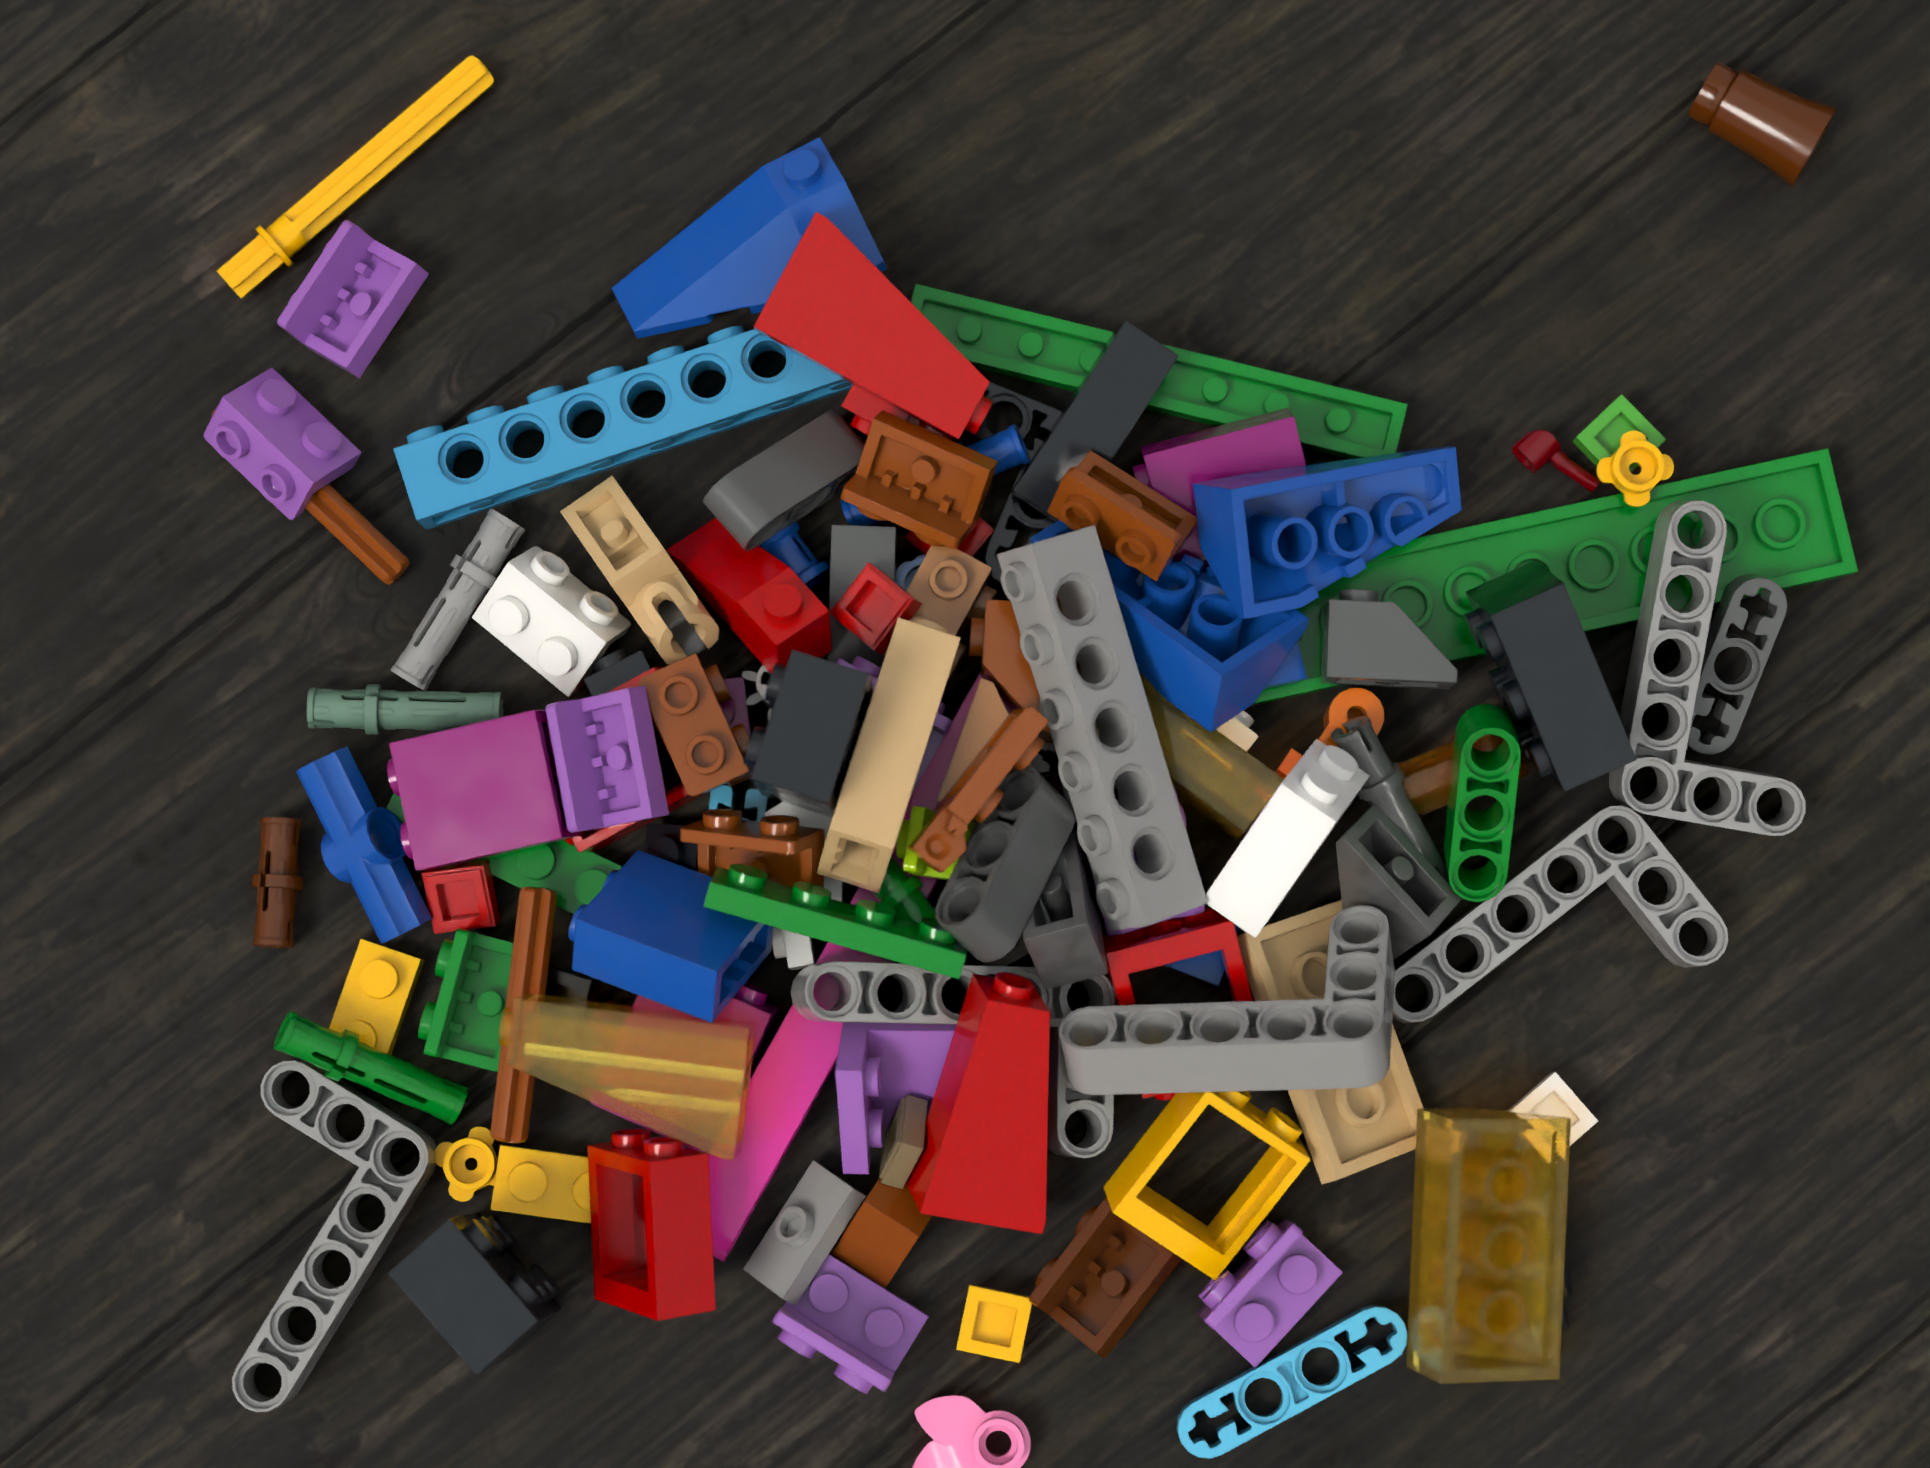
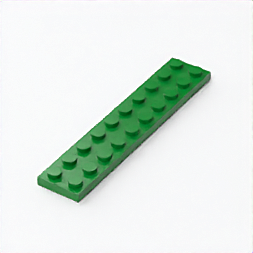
[1250,448,1858,707]

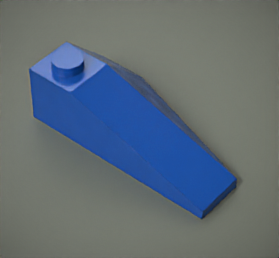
[612,137,887,339]
[1193,446,1462,619]
[1031,520,1309,732]

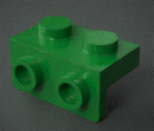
[418,928,513,1072]

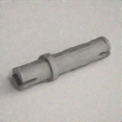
[391,508,525,691]

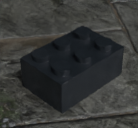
[1464,560,1637,792]
[744,650,874,817]
[388,1212,562,1375]

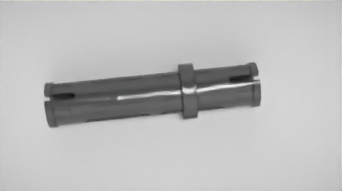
[1331,716,1451,886]

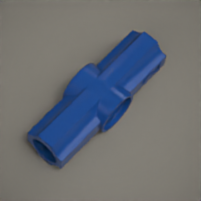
[296,746,432,944]

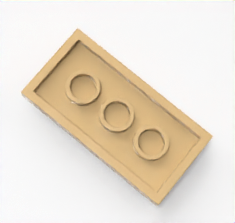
[1237,900,1435,1184]

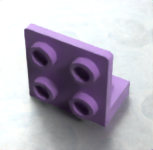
[835,1023,956,1174]
[1197,1218,1343,1368]
[772,1253,929,1394]

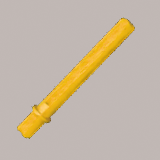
[216,55,494,300]

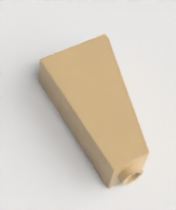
[817,617,961,893]

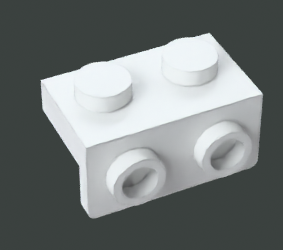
[472,546,631,697]

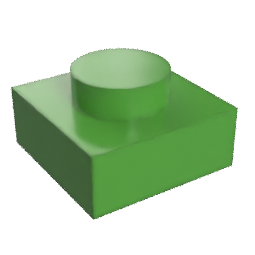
[1572,394,1666,472]

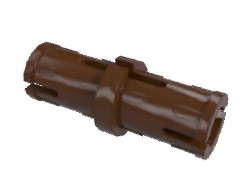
[251,817,303,949]

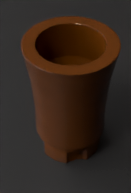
[1688,62,1838,187]

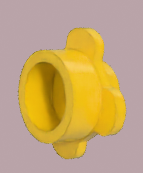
[1596,430,1674,507]
[435,1127,498,1202]

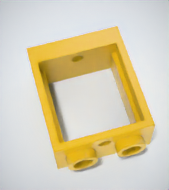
[1103,1091,1311,1281]

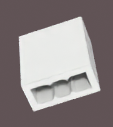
[1206,739,1370,938]

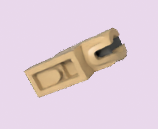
[560,476,719,665]

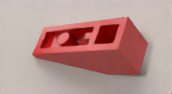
[666,518,832,674]

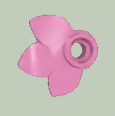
[912,1395,1031,1468]

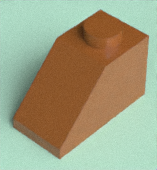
[969,599,1062,743]

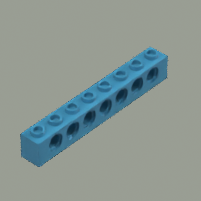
[393,326,853,530]

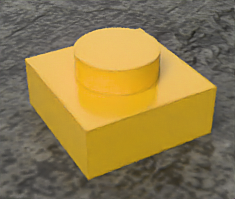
[956,1284,1032,1363]

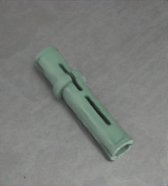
[307,684,503,735]

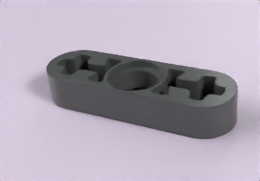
[1687,574,1787,755]

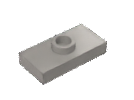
[743,1160,866,1306]

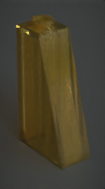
[1076,659,1284,840]
[499,993,757,1160]

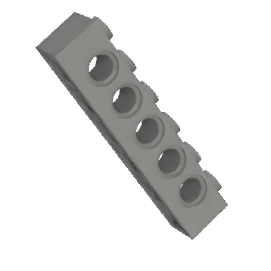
[997,525,1208,931]

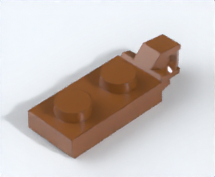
[908,706,1049,872]

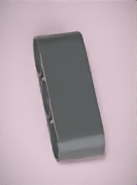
[703,409,865,552]
[935,766,1076,962]

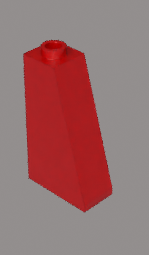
[754,212,993,441]
[906,972,1050,1234]

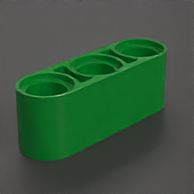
[1444,704,1521,902]

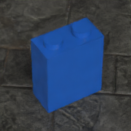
[569,850,773,1023]

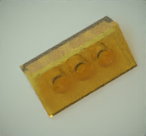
[1406,1108,1571,1384]

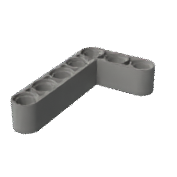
[1609,500,1806,836]
[1392,805,1728,1023]
[1058,905,1395,1095]
[791,962,1115,1158]
[232,1061,437,1412]

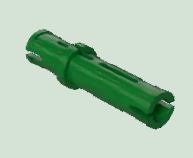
[273,1011,468,1125]

